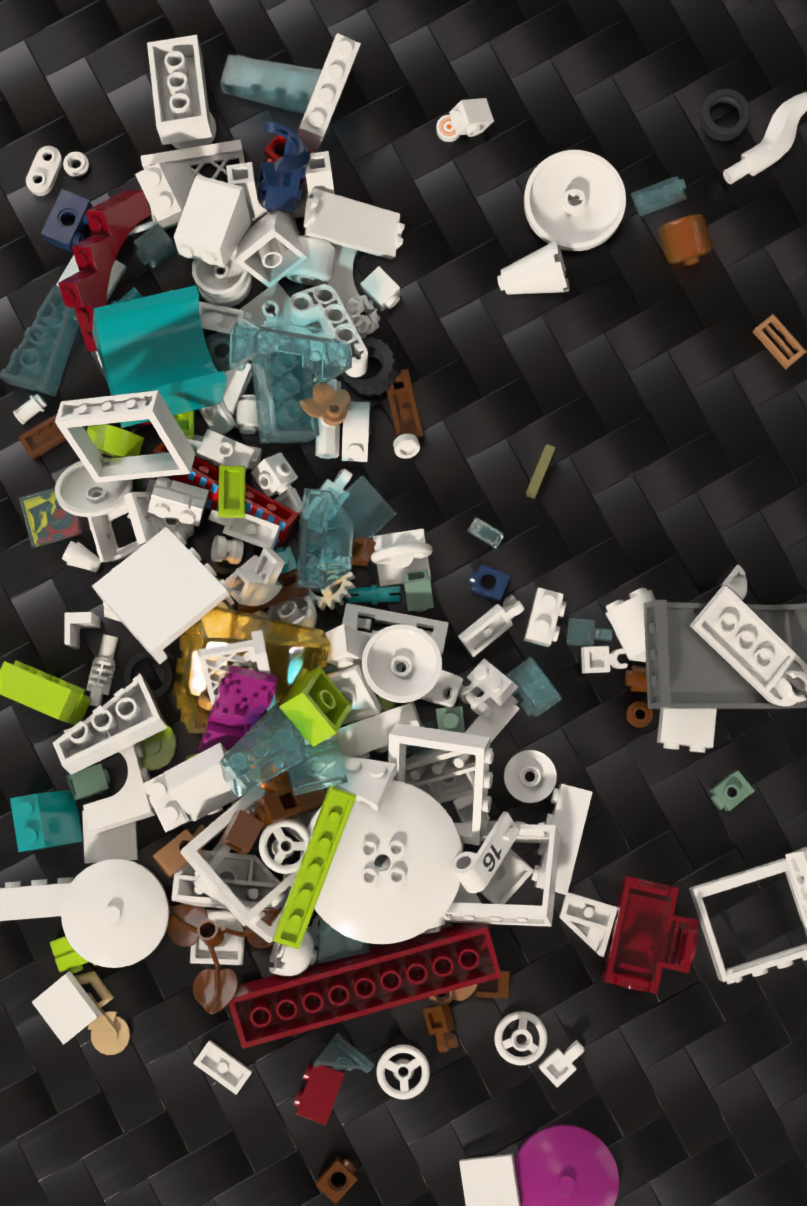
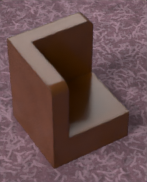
[475,969,509,999]

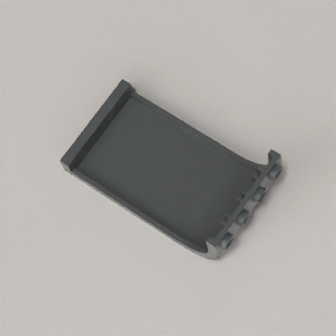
[644,600,807,709]

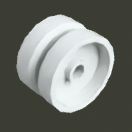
[192,247,252,308]

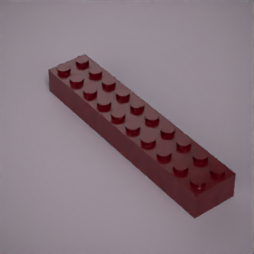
[229,923,502,1049]

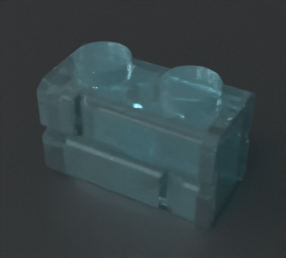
[506,657,562,718]

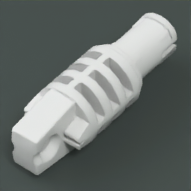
[86,634,118,707]

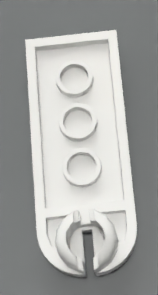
[690,586,807,706]

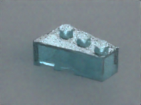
[220,704,307,798]

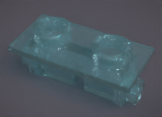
[631,176,687,217]

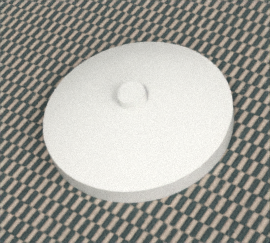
[524,150,626,251]
[61,859,170,968]

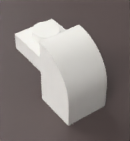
[342,401,370,462]
[229,548,285,606]

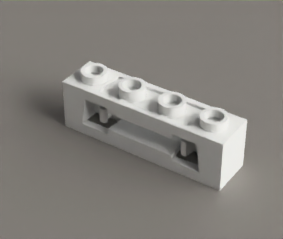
[342,603,449,655]

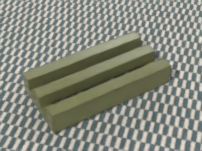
[526,444,555,499]

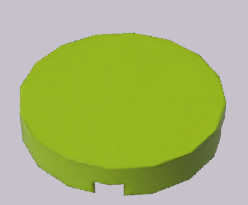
[140,724,177,771]

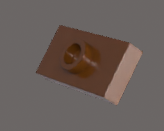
[18,414,67,460]

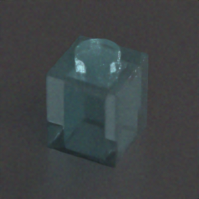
[134,223,176,268]

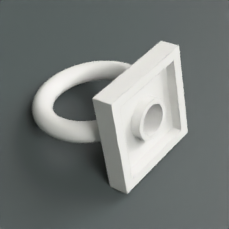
[371,529,433,587]

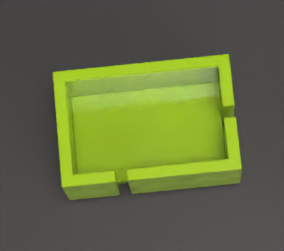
[0,661,92,725]

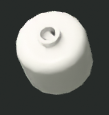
[285,235,335,285]

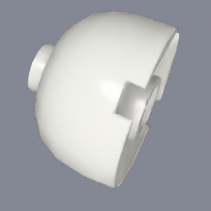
[263,595,317,642]
[269,929,317,977]

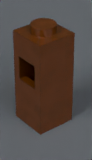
[253,777,326,829]

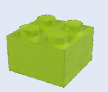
[279,666,352,747]

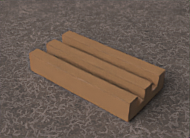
[753,314,807,370]

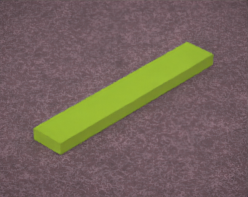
[272,785,357,949]

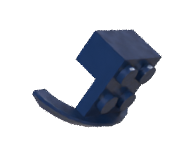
[257,120,310,211]

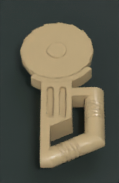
[74,971,130,1055]

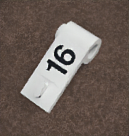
[451,811,520,893]

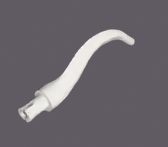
[723,92,807,184]

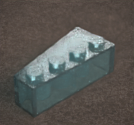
[0,286,79,397]

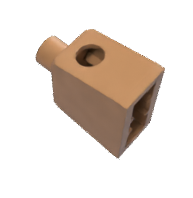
[153,825,206,880]

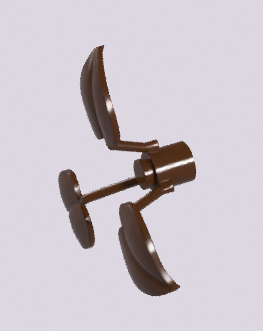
[166,904,282,1014]

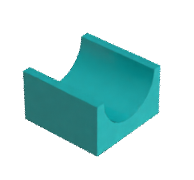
[92,286,227,428]

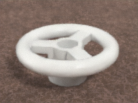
[259,819,311,874]
[494,1011,547,1065]
[377,1045,430,1099]

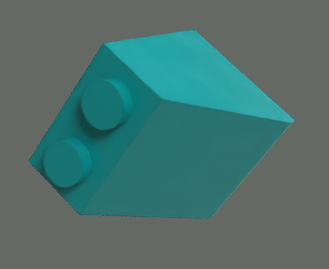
[10,790,83,852]

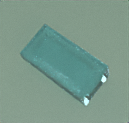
[468,518,504,549]

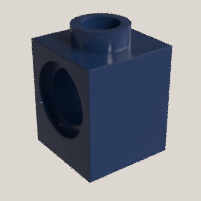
[469,564,510,603]

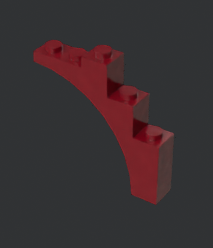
[58,190,151,352]

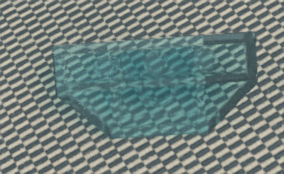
[296,488,353,589]

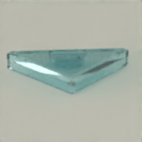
[313,1033,374,1073]

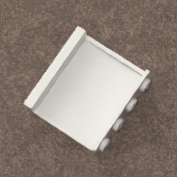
[92,527,234,664]

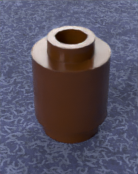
[625,665,647,692]

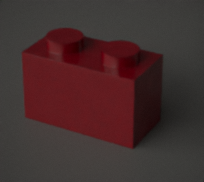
[293,1059,346,1126]

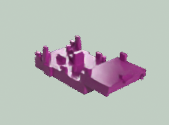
[198,665,277,764]

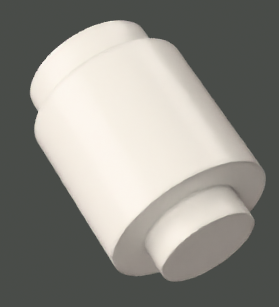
[235,395,263,434]

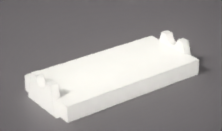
[303,188,405,259]

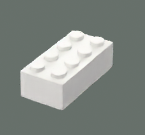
[147,35,212,145]

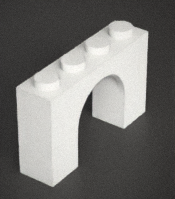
[297,33,361,153]
[226,151,334,225]
[64,728,156,834]

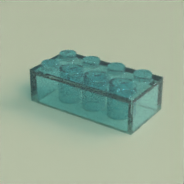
[249,334,320,443]

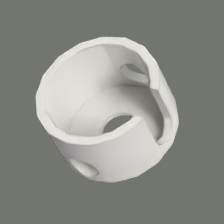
[420,670,463,708]

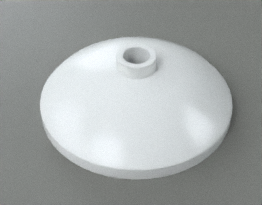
[55,457,133,517]
[362,625,442,703]

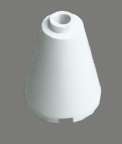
[497,241,570,295]

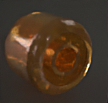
[658,214,712,266]

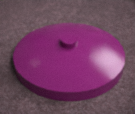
[514,1124,619,1206]

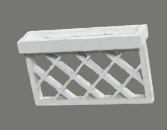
[141,139,245,219]
[198,630,278,713]

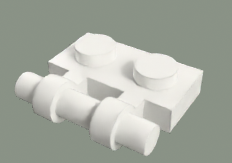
[458,659,518,717]

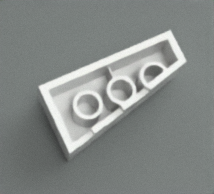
[53,674,167,775]

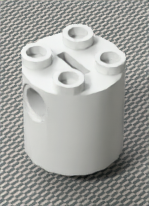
[605,587,655,662]

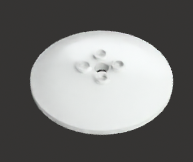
[300,780,463,944]

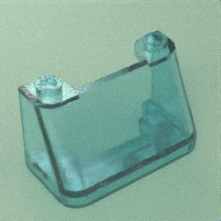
[229,318,352,383]

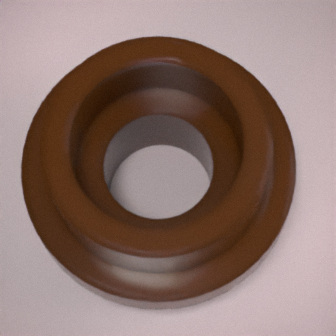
[626,702,653,728]

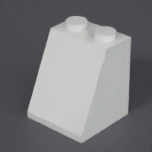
[135,163,195,231]
[174,175,251,267]
[235,209,308,288]

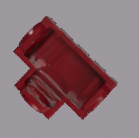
[601,875,700,994]

